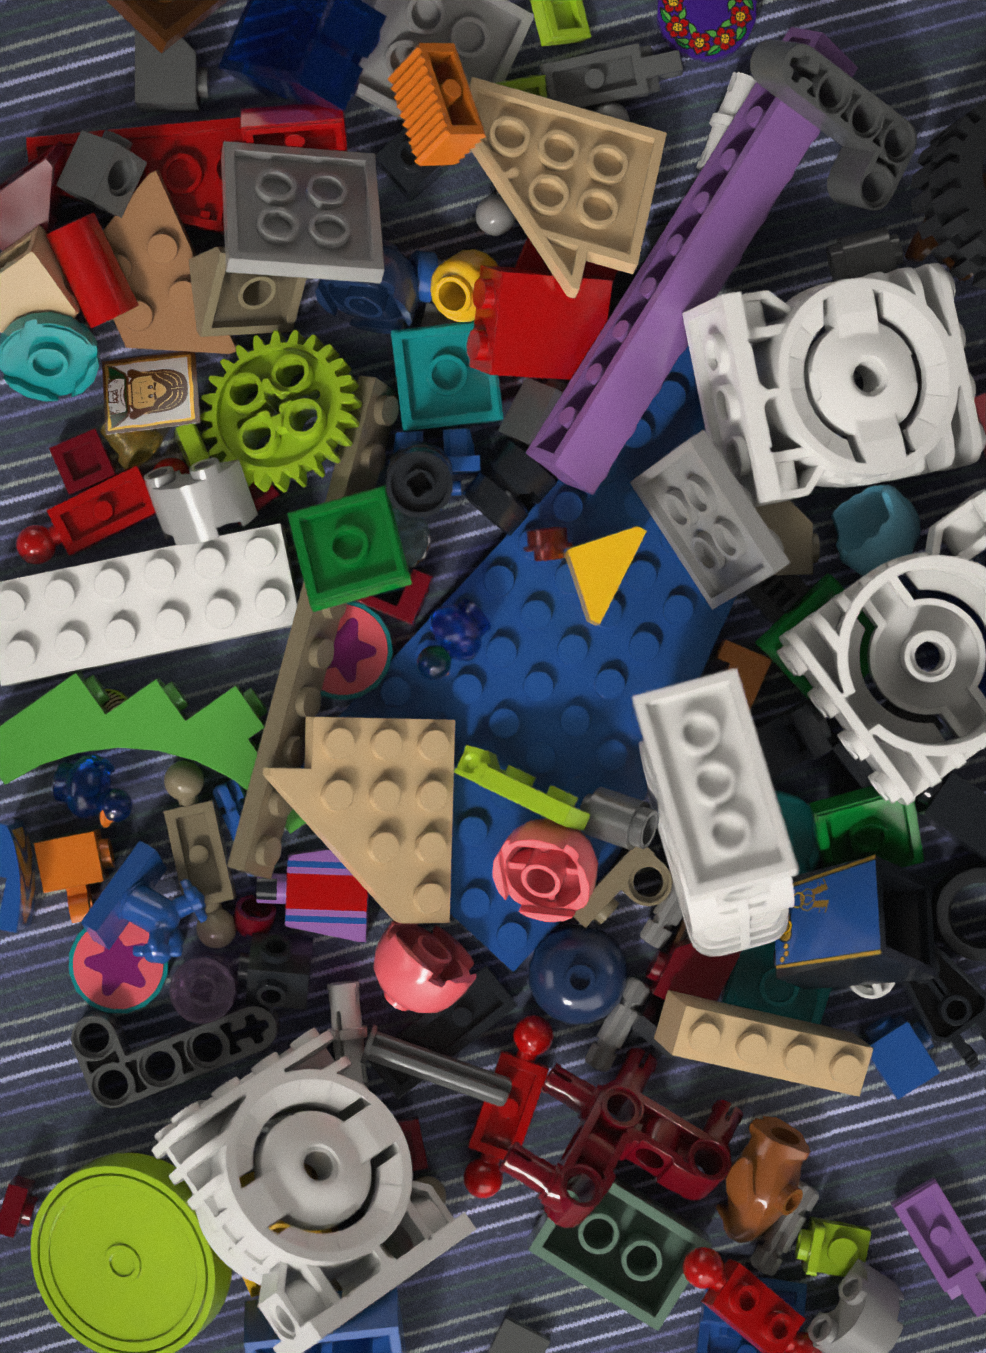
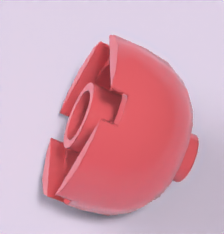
[492,818,598,922]
[373,920,476,1013]

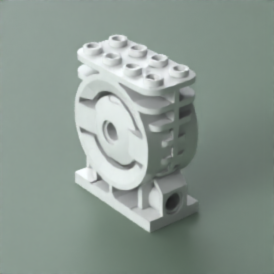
[682,263,986,507]
[776,488,986,806]
[632,668,798,957]
[151,1028,476,1353]

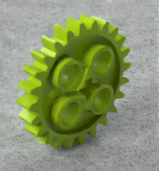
[200,330,362,492]

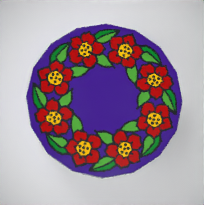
[656,0,757,62]

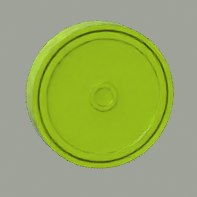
[30,1153,232,1353]

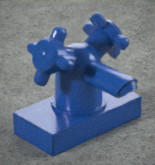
[80,841,207,964]

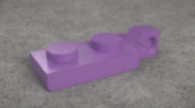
[890,1177,986,1317]

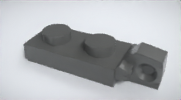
[540,43,683,110]

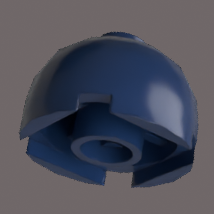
[315,239,419,334]
[528,924,628,1024]

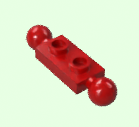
[16,457,190,565]
[463,1015,554,1198]
[683,1247,822,1353]

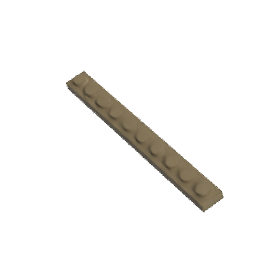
[227,376,399,880]

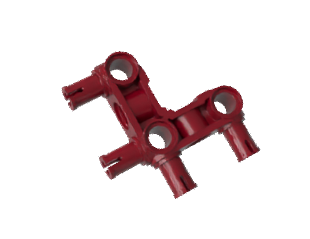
[499,1048,743,1228]

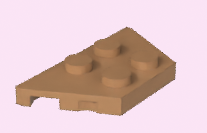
[103,170,238,354]

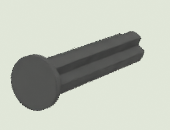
[360,1024,512,1106]

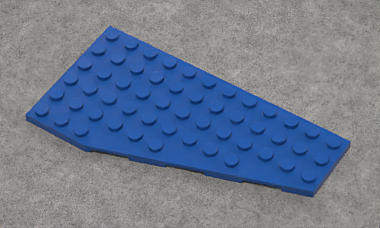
[301,345,737,972]

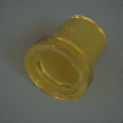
[100,423,163,471]

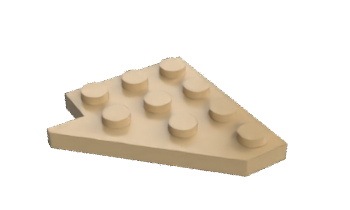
[469,77,667,299]
[263,716,455,924]

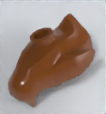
[716,1116,811,1243]

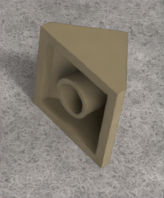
[189,247,307,337]

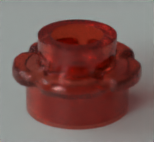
[523,526,573,561]

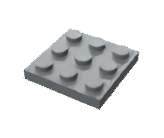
[334,0,534,153]
[221,141,384,283]
[630,430,790,610]

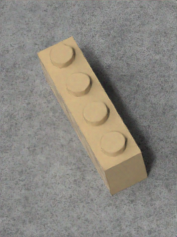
[654,990,874,1097]

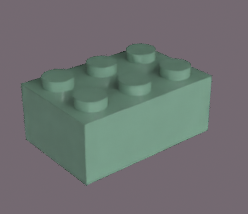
[527,1176,712,1331]

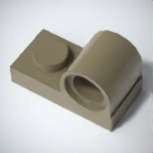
[573,847,673,928]

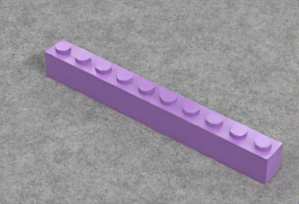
[526,27,858,495]

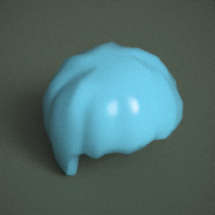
[831,484,921,575]

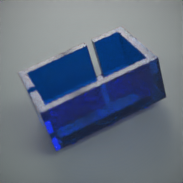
[218,0,387,111]

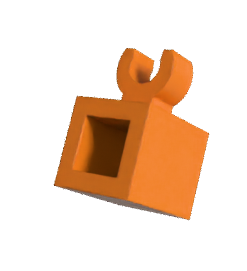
[34,829,115,923]

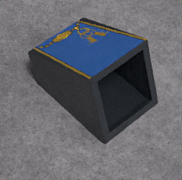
[773,855,937,990]

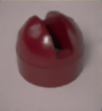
[234,895,276,937]

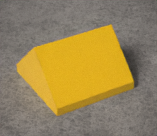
[564,526,647,626]

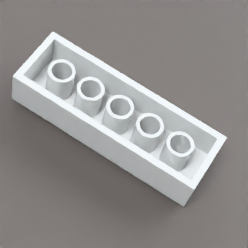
[0,523,299,686]

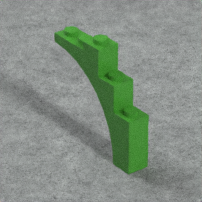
[0,671,305,834]

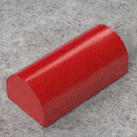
[241,100,348,151]
[45,212,139,329]

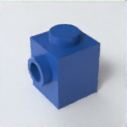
[863,1015,941,1100]

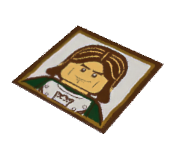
[102,351,200,435]

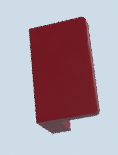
[356,569,434,626]

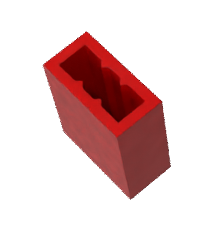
[467,265,613,380]

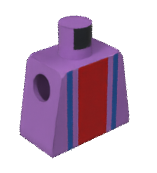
[256,847,369,942]

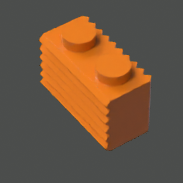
[387,43,486,166]

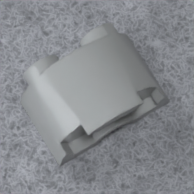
[144,458,258,545]
[805,1259,904,1353]

